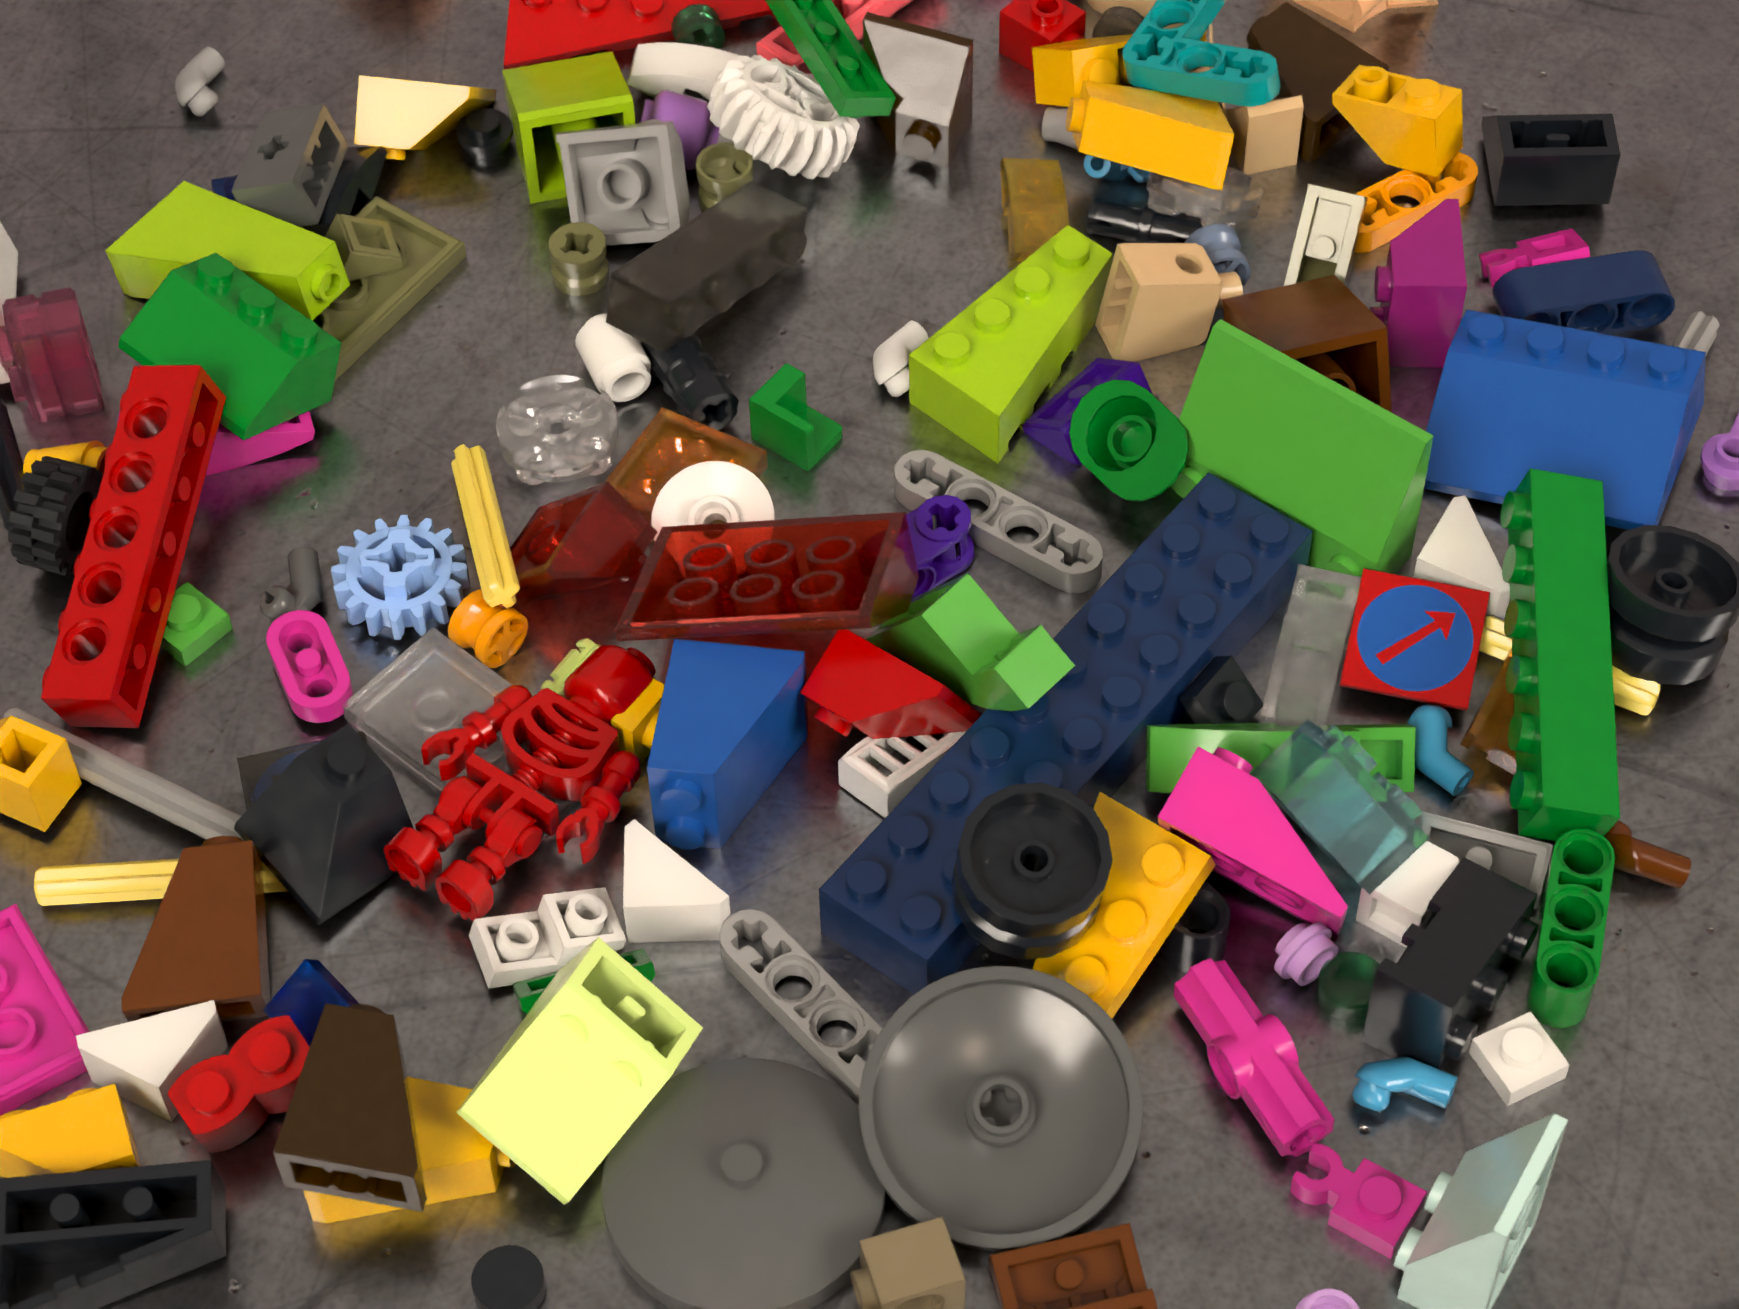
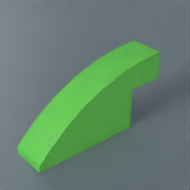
[865,573,1075,711]

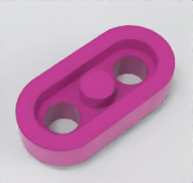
[266,610,353,723]

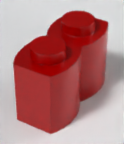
[167,1015,310,1153]

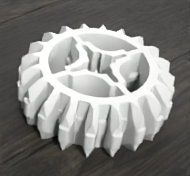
[707,55,860,179]

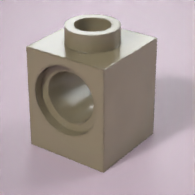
[850,1216,966,1309]

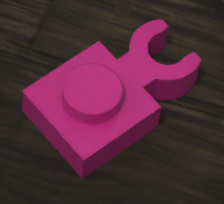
[1479,228,1590,288]
[1290,1143,1427,1259]

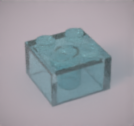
[1250,719,1429,895]

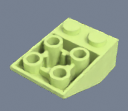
[456,937,703,1205]

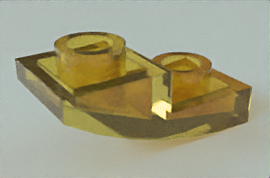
[1000,158,1069,261]

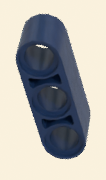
[1492,250,1675,335]

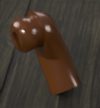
[1604,821,1691,889]

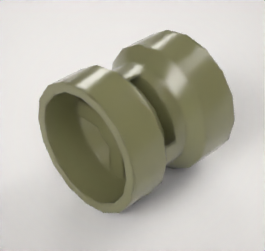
[696,142,755,223]

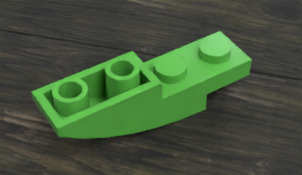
[1146,723,1416,798]

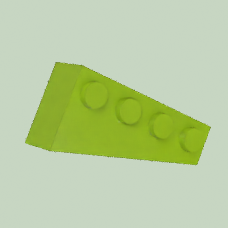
[909,225,1113,464]

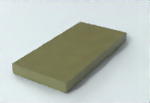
[313,196,467,381]

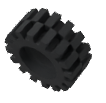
[8,456,103,576]

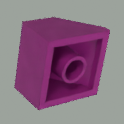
[1370,199,1467,368]

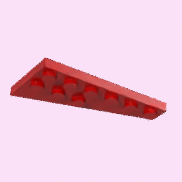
[503,0,776,70]

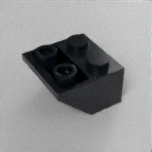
[1481,114,1621,206]

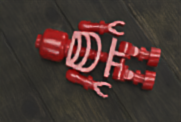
[384,645,656,922]

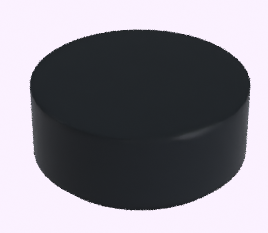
[471,1245,546,1309]

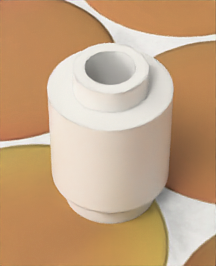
[575,313,651,402]

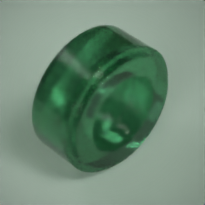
[1317,952,1380,1023]

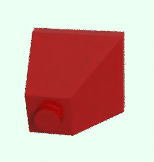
[800,626,981,739]

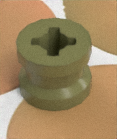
[548,222,609,296]

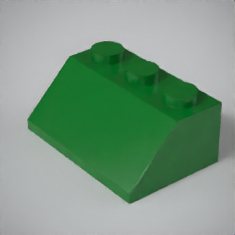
[118,253,341,441]

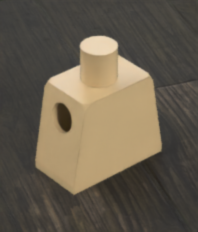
[1095,243,1243,362]

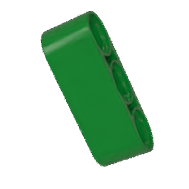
[1527,828,1615,1028]

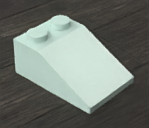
[1394,1113,1568,1309]

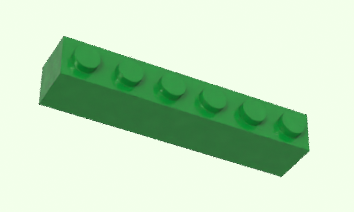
[1500,468,1620,842]

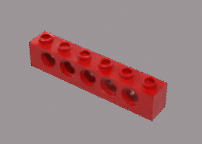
[41,365,226,728]

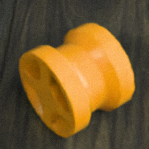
[447,589,528,668]

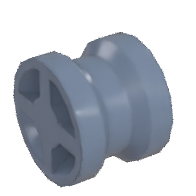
[1184,224,1251,287]

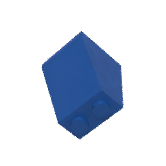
[647,639,809,850]

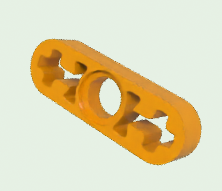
[1354,152,1478,253]

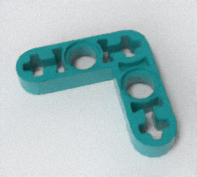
[1122,0,1281,107]

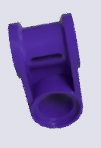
[854,495,975,609]

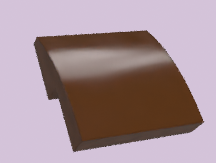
[988,1223,1158,1309]

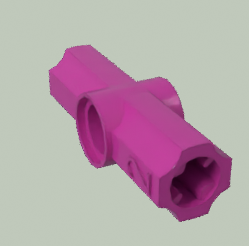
[1173,958,1335,1158]

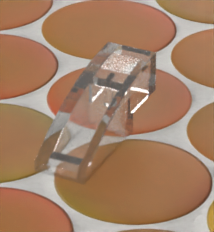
[1259,564,1361,726]

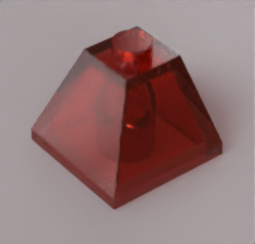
[510,481,657,599]

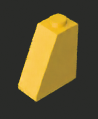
[1066,80,1234,190]
[303,1076,516,1223]

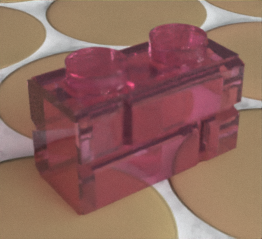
[0,287,105,423]

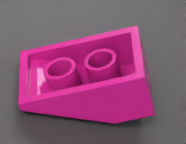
[1158,746,1348,939]

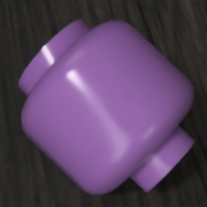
[638,90,720,171]

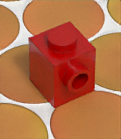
[999,0,1086,73]

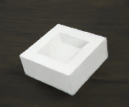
[1469,1011,1570,1107]

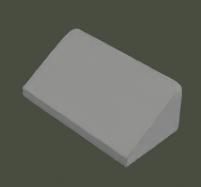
[1416,811,1553,910]

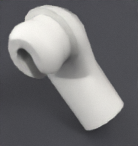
[873,320,929,397]

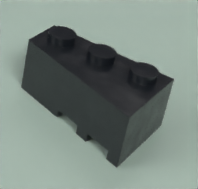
[1362,858,1539,1070]
[0,1160,226,1309]

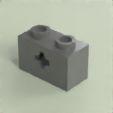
[231,103,349,227]

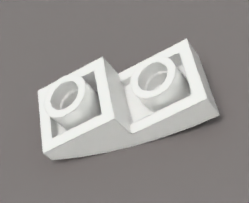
[627,43,740,100]
[469,887,626,989]

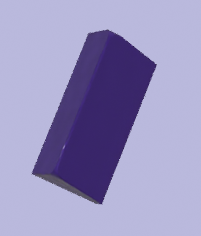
[1022,358,1153,465]

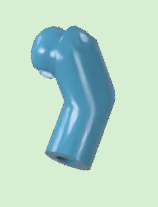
[1352,1056,1458,1112]

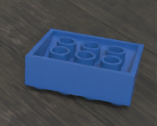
[1424,309,1706,530]

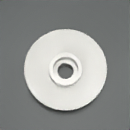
[651,461,775,580]

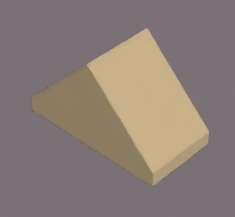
[1226,95,1304,176]

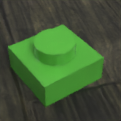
[160,582,233,667]

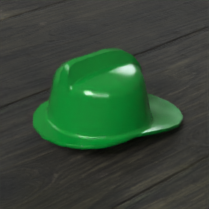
[1069,380,1189,501]

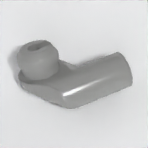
[175,47,225,117]

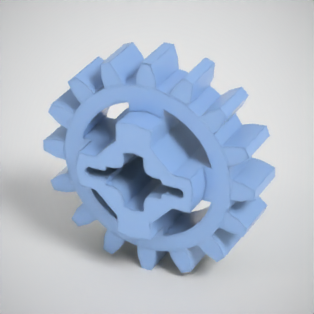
[331,515,470,640]

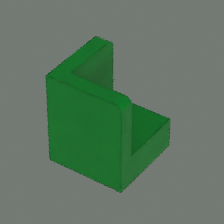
[749,363,843,472]

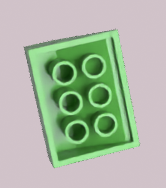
[1170,319,1434,595]

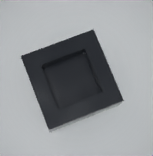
[1179,655,1264,724]

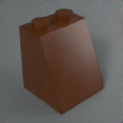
[1222,275,1392,412]

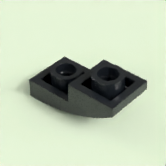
[301,146,388,237]

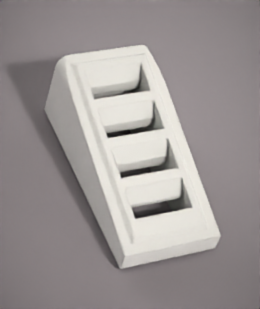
[838,732,965,818]

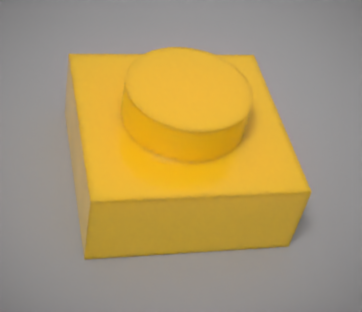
[611,678,665,764]

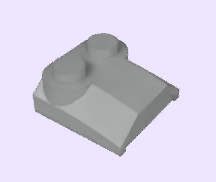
[555,119,690,246]

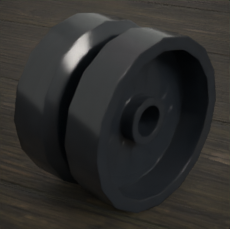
[1607,525,1739,685]
[951,782,1112,960]

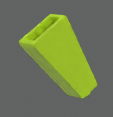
[105,181,350,321]

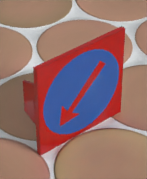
[1339,568,1490,711]

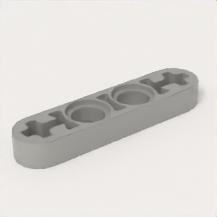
[894,450,1103,593]
[719,909,882,1104]

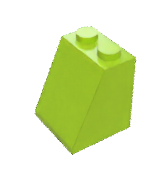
[502,51,636,204]

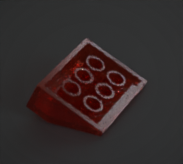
[615,512,919,641]

